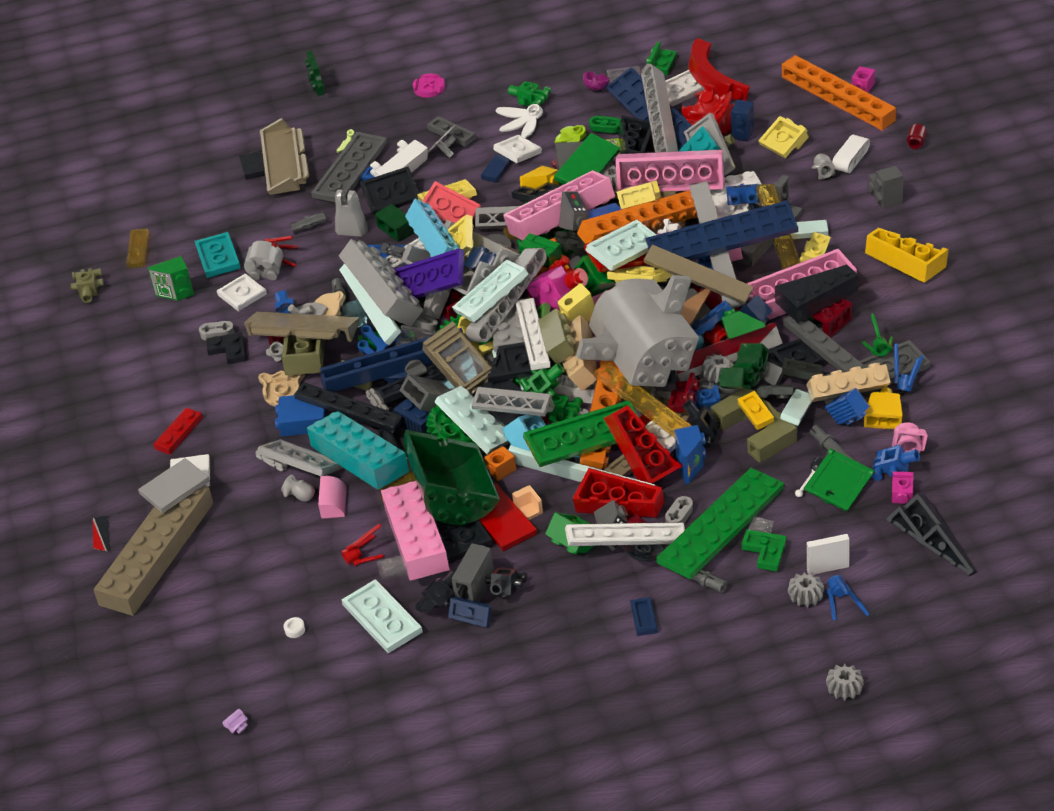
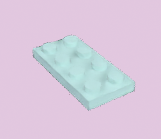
[586,220,656,271]
[452,260,528,322]
[435,386,510,455]
[342,579,423,653]

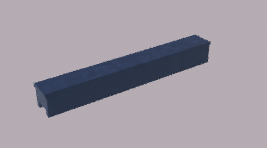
[319,327,468,392]

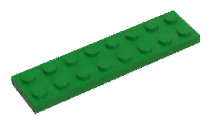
[657,468,784,580]

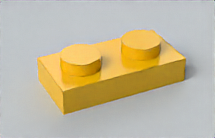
[737,391,774,430]

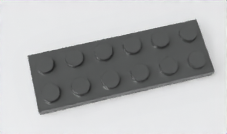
[311,132,387,202]
[823,340,931,405]

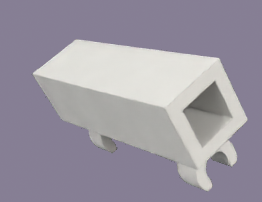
[370,140,428,177]

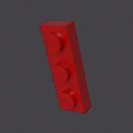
[153,407,203,455]

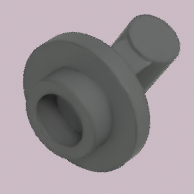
[405,360,428,376]

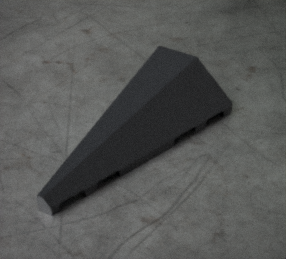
[886,493,977,576]

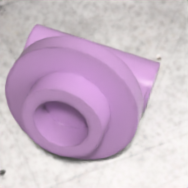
[223,709,248,734]

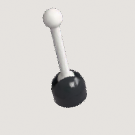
[795,457,823,497]

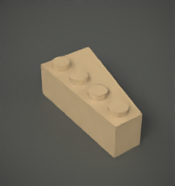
[561,315,597,391]

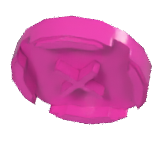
[413,73,445,98]

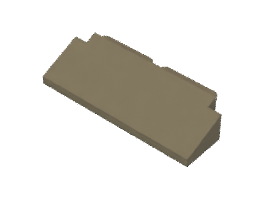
[260,118,309,195]
[244,312,360,342]

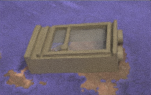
[423,322,492,395]

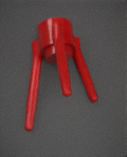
[263,236,298,267]
[341,524,384,566]

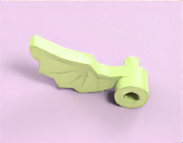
[337,130,354,153]

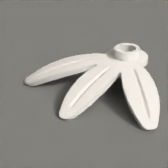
[496,104,543,138]

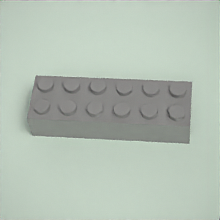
[339,239,423,327]

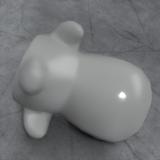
[811,154,835,180]
[281,474,315,502]

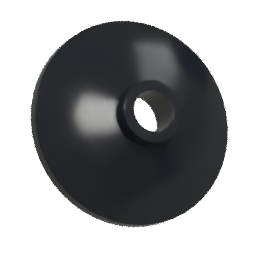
[623,544,663,562]

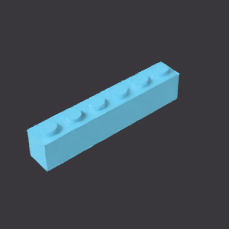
[405,199,460,257]

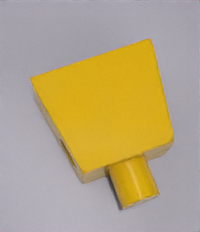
[864,387,902,429]

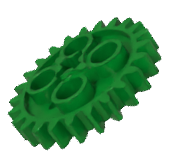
[426,405,480,448]

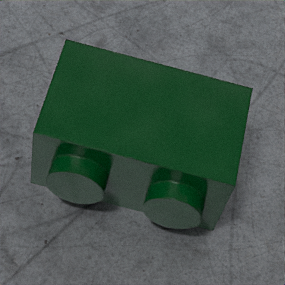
[375,204,414,243]

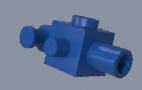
[872,445,920,481]

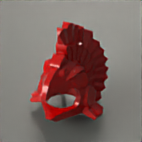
[682,83,735,135]

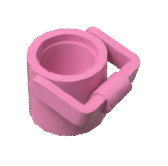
[892,423,928,453]

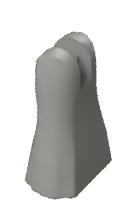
[335,190,368,237]

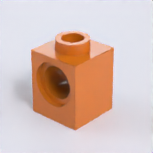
[484,446,516,481]

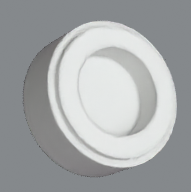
[284,617,305,638]

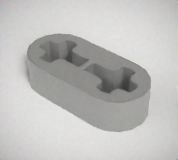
[412,312,438,333]
[199,321,235,341]
[665,496,693,523]

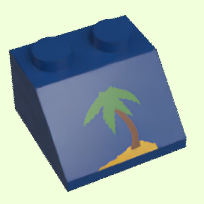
[674,425,706,485]

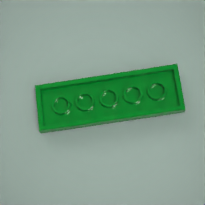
[523,400,639,467]

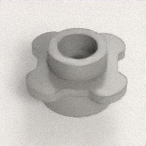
[266,341,283,362]

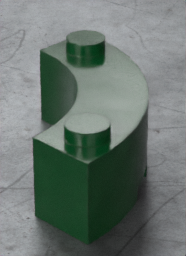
[718,343,769,389]

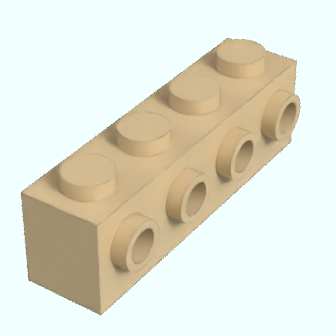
[807,363,891,402]

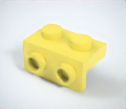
[799,232,830,263]

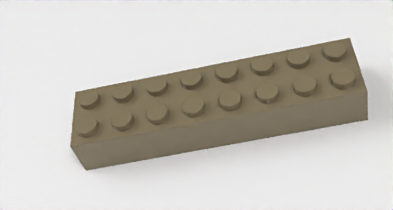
[93,486,213,616]

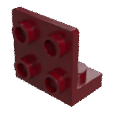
[811,299,852,338]

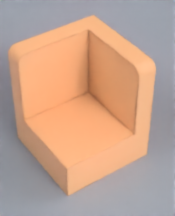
[512,485,543,520]

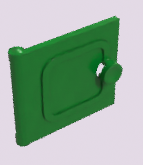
[804,448,875,512]

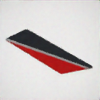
[93,516,109,551]

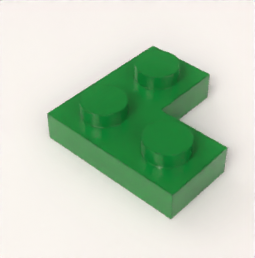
[742,529,787,572]

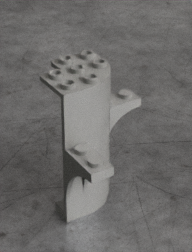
[401,220,520,319]
[576,275,699,387]

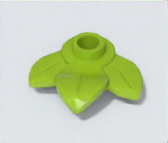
[555,125,586,144]

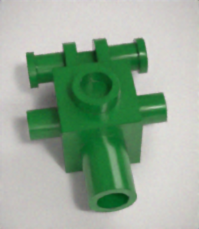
[508,81,551,106]
[519,363,565,398]
[546,394,583,423]

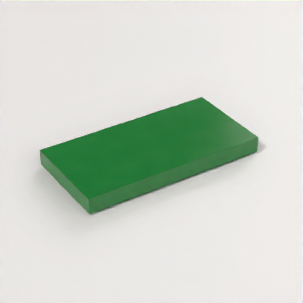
[554,133,620,184]

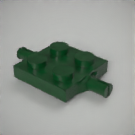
[304,51,325,96]

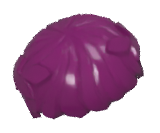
[583,71,610,91]

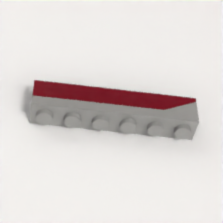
[675,322,783,382]

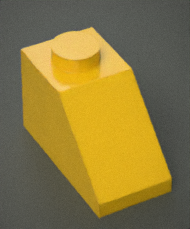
[520,166,559,189]

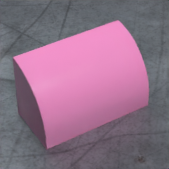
[318,476,347,518]

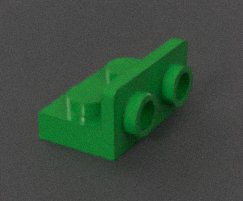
[646,42,677,76]

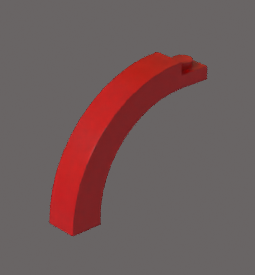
[688,38,750,101]

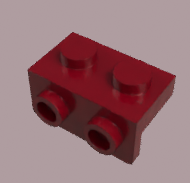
[667,372,700,413]

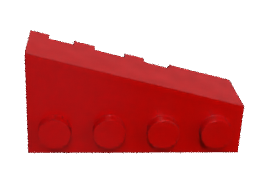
[604,405,682,484]
[572,468,665,517]

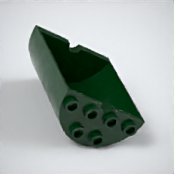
[403,430,500,525]

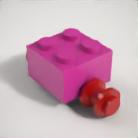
[527,266,588,312]

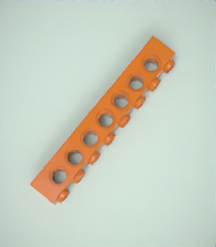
[782,55,896,131]
[577,190,698,243]
[578,360,625,470]

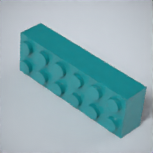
[307,411,409,490]

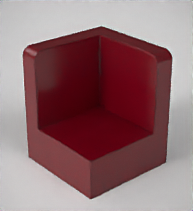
[441,290,463,322]

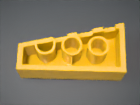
[865,228,949,283]

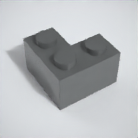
[867,166,903,209]

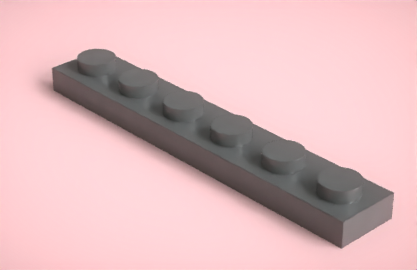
[783,316,867,373]

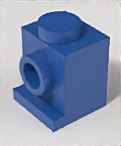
[695,385,721,412]

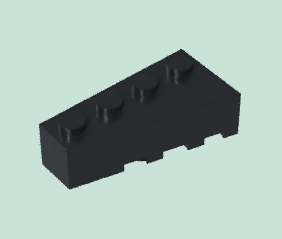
[618,115,652,154]
[775,264,858,323]

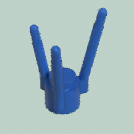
[893,343,924,392]
[826,575,870,621]

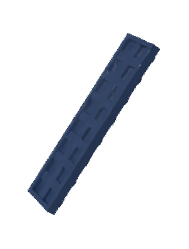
[606,67,692,151]
[645,200,799,270]

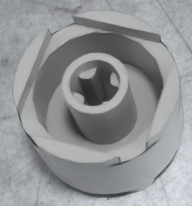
[244,241,283,281]

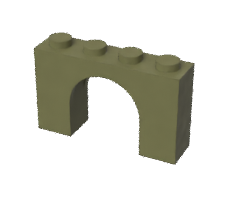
[711,389,797,463]

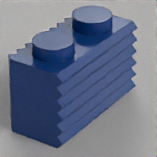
[825,388,870,425]

